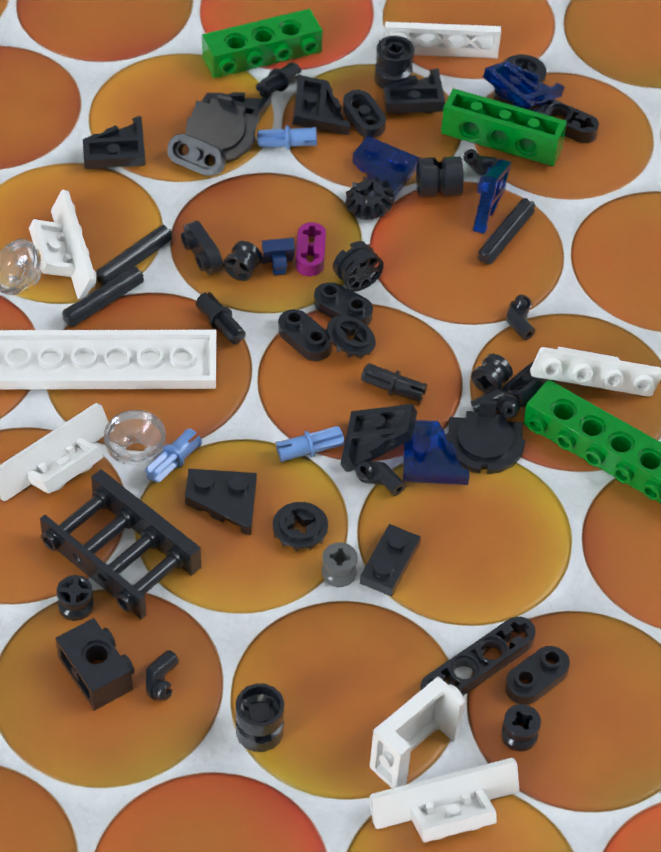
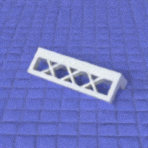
[384,22,501,58]

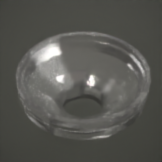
[0,239,41,295]
[104,410,166,465]

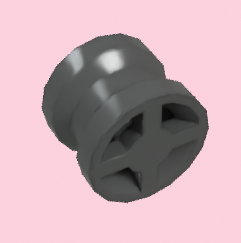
[322,542,358,587]

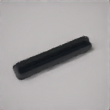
[478,198,535,265]
[96,225,172,285]
[62,266,144,327]

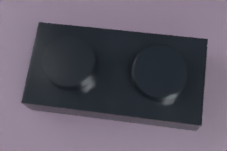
[359,524,421,597]

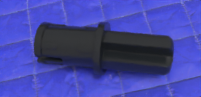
[256,62,302,97]
[196,292,246,344]
[361,363,428,404]

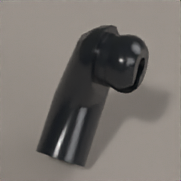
[463,149,505,179]
[355,461,406,496]
[146,650,179,701]

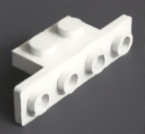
[29,190,96,299]
[530,347,661,397]
[0,403,111,501]
[370,758,519,842]

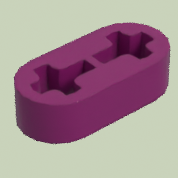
[296,222,326,277]

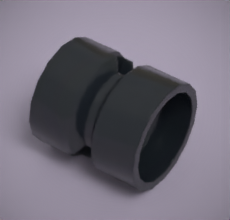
[375,36,414,89]
[416,156,464,197]
[236,683,284,752]

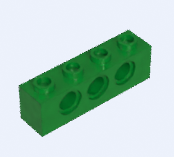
[202,8,323,79]
[441,88,567,167]

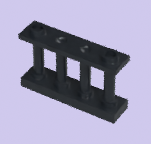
[40,469,201,619]

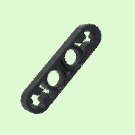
[493,81,599,143]
[420,616,536,696]

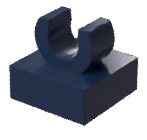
[261,238,295,276]

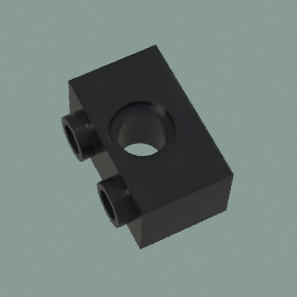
[55,618,135,711]

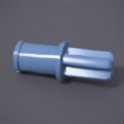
[257,126,317,150]
[275,426,344,463]
[145,429,202,483]

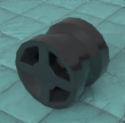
[223,241,263,281]
[471,353,513,394]
[56,575,94,621]
[501,704,541,752]

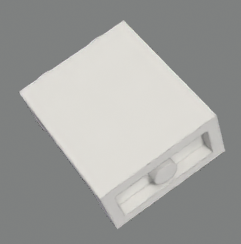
[370,676,465,788]

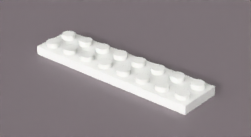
[0,330,216,390]

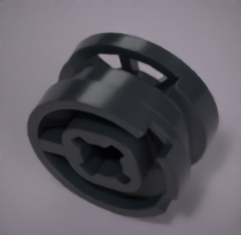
[333,241,384,292]

